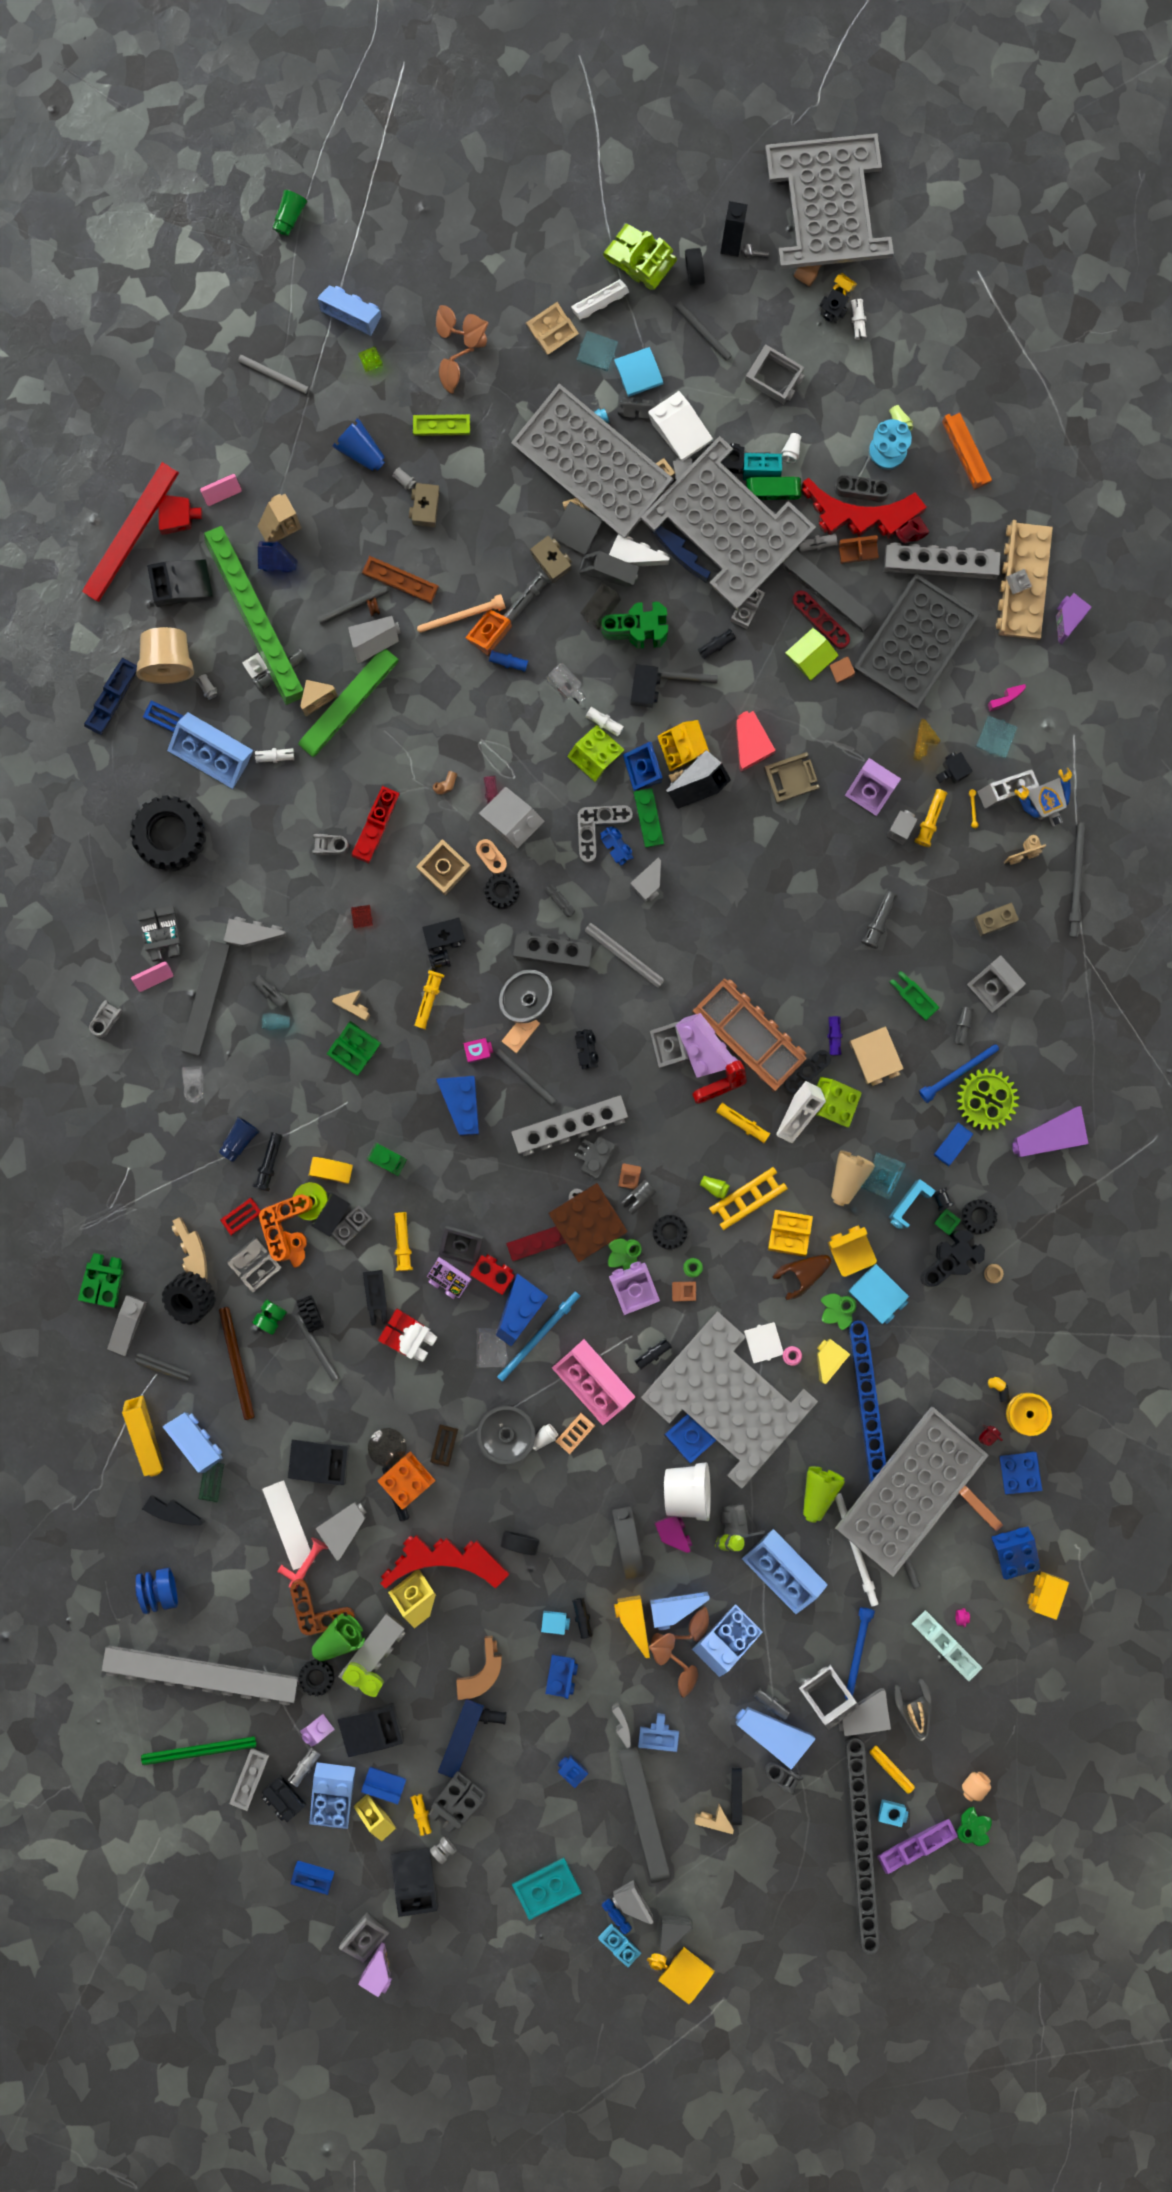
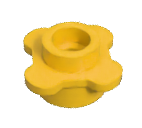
[647,1953,668,1970]

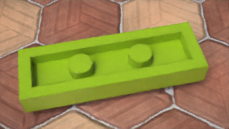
[413,414,470,436]

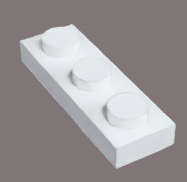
[571,279,629,320]

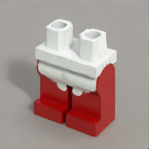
[378,1308,438,1362]

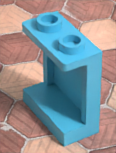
[889,1179,935,1229]
[848,1264,909,1324]

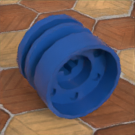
[135,1567,178,1614]

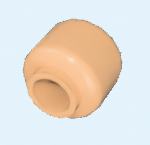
[962,1772,991,1801]

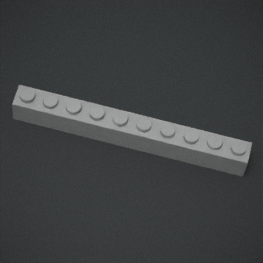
[102,1646,299,1705]

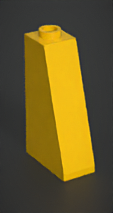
[122,1396,164,1477]

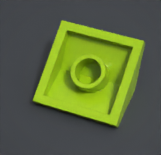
[785,628,839,681]

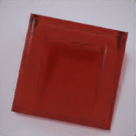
[351,905,373,928]

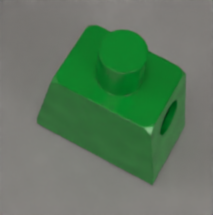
[366,1143,407,1176]

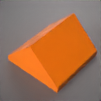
[465,610,512,656]

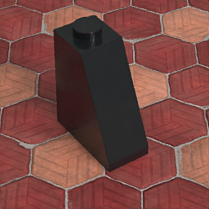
[720,201,748,257]

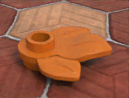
[274,1231,307,1268]

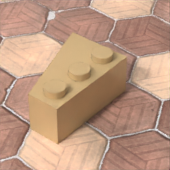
[258,494,301,546]

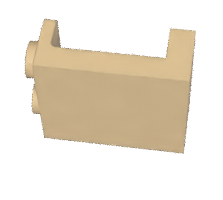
[849,1027,903,1086]

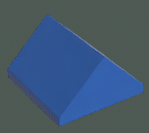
[623,742,663,791]

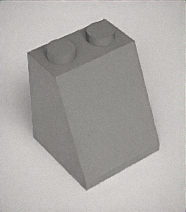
[479,787,545,849]

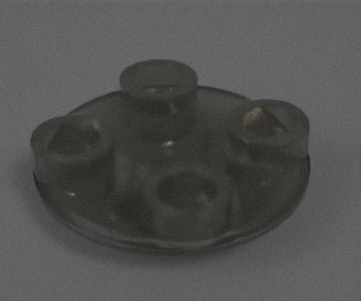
[368,1428,406,1467]

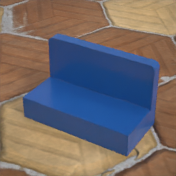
[361,1767,406,1804]

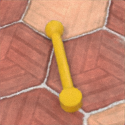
[968,789,979,829]

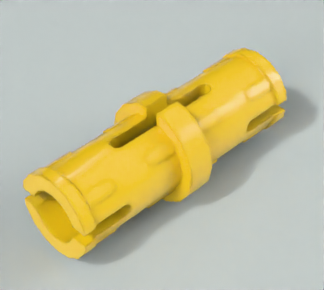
[410,1794,432,1836]

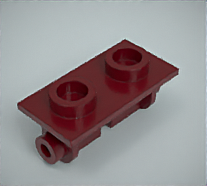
[979,1425,1003,1446]

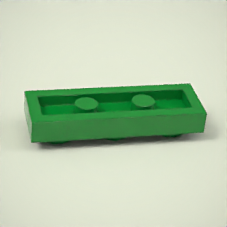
[634,788,664,848]

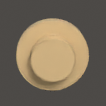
[984,1264,1004,1283]

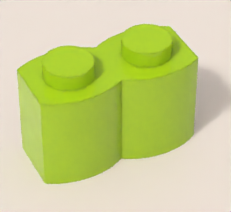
[342,1662,384,1697]

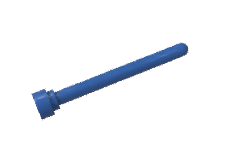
[919,1045,999,1103]
[845,1607,875,1700]

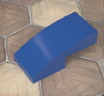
[934,1122,973,1167]

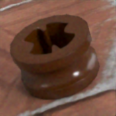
[366,598,380,617]

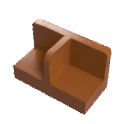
[838,535,879,564]

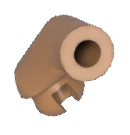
[433,771,457,795]

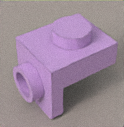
[300,1714,335,1747]

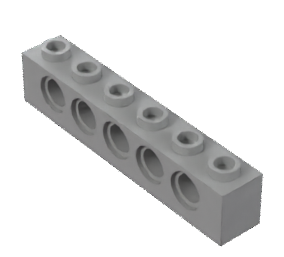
[883,543,1000,579]
[511,1095,628,1156]

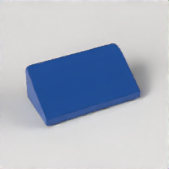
[291,1861,334,1895]

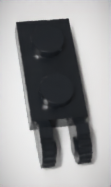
[363,1270,388,1326]

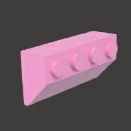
[552,1339,635,1425]

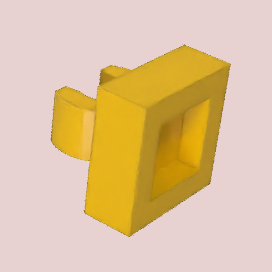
[833,273,857,296]

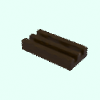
[430,1424,458,1467]

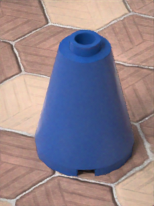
[332,418,385,471]

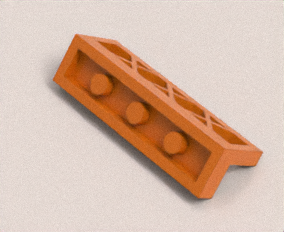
[942,413,992,490]

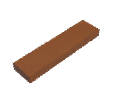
[362,556,439,604]

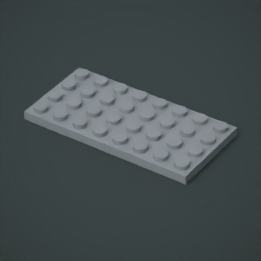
[511,383,674,538]
[835,1407,989,1577]

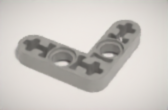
[578,805,633,863]

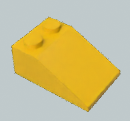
[614,1595,650,1658]

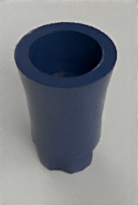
[219,1117,260,1162]

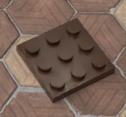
[548,1183,628,1262]

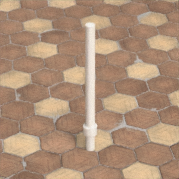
[835,1493,878,1607]

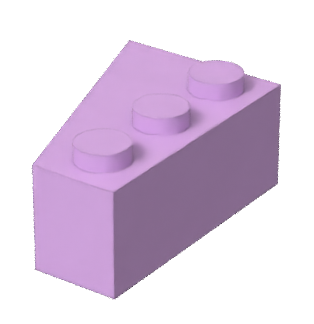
[676,1013,738,1078]

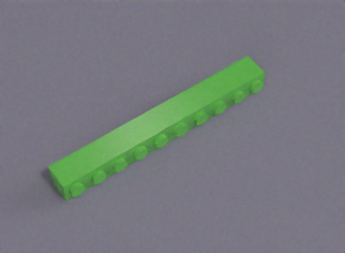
[204,526,303,705]

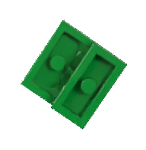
[327,1021,381,1076]

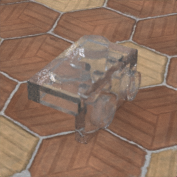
[476,1328,508,1367]

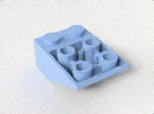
[692,1604,763,1677]
[309,1762,355,1829]

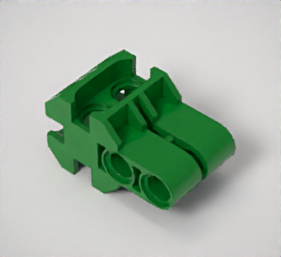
[601,602,668,649]

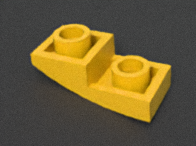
[308,1157,353,1184]

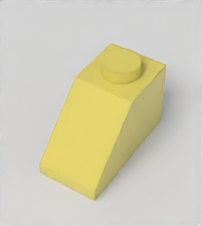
[353,1794,396,1841]

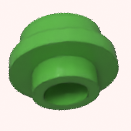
[683,1258,703,1277]

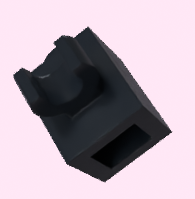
[935,752,973,784]

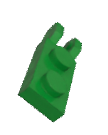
[889,971,940,1021]

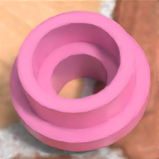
[783,1346,802,1366]

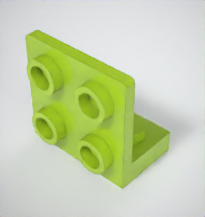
[567,725,624,782]
[815,1077,862,1127]

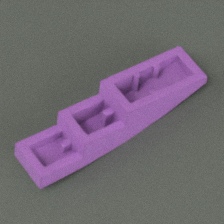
[877,1819,958,1874]

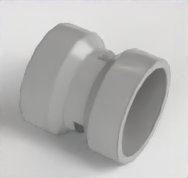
[430,1836,457,1864]

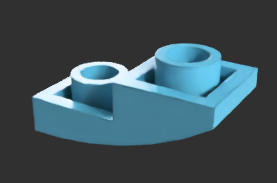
[598,1923,641,1967]

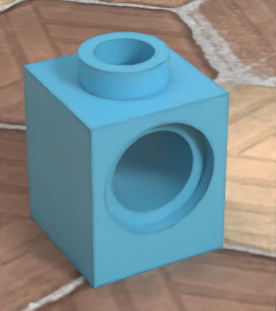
[541,1611,570,1635]
[877,1799,908,1827]

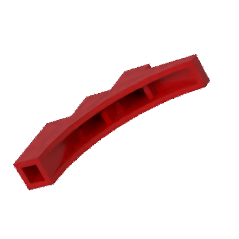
[801,477,926,539]
[380,1535,510,1589]

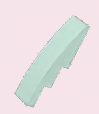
[912,1610,982,1681]

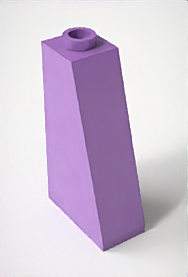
[1012,1106,1088,1158]

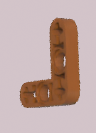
[290,1579,355,1635]

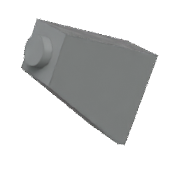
[348,616,401,663]
[316,1501,367,1561]
[838,1688,891,1736]

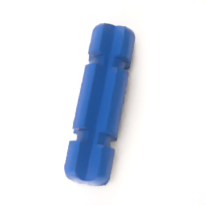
[602,1899,632,1935]

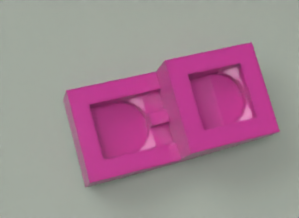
[988,684,1026,712]

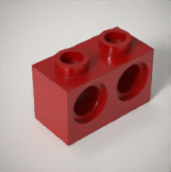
[470,1254,515,1295]

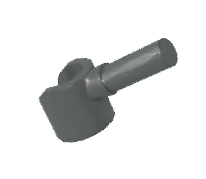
[742,244,769,258]

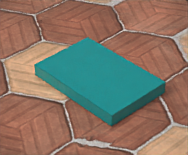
[512,1857,582,1920]

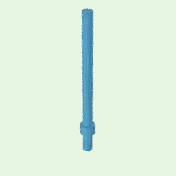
[497,1291,580,1382]

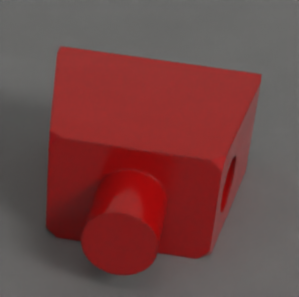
[158,495,202,535]

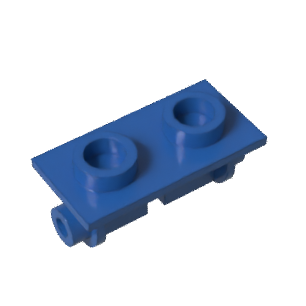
[600,826,634,866]

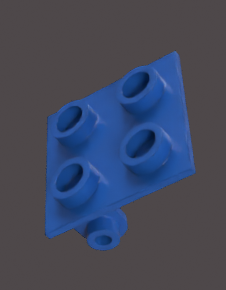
[999,1451,1043,1494]

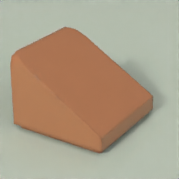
[830,657,855,683]
[618,1164,641,1189]
[672,1282,696,1301]

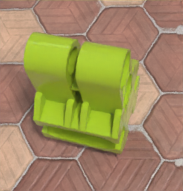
[603,224,677,290]

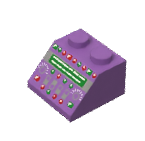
[1056,593,1092,645]

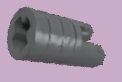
[621,1179,657,1215]

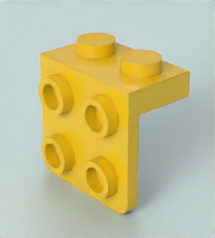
[827,1225,877,1277]

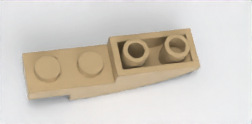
[172,1217,207,1282]

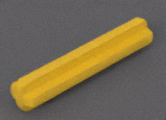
[869,1746,915,1794]

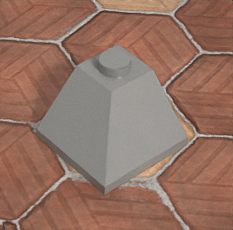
[612,1880,654,1924]

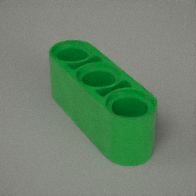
[746,477,801,500]

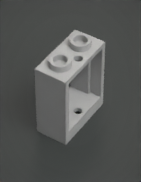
[745,344,805,405]
[799,1665,860,1730]

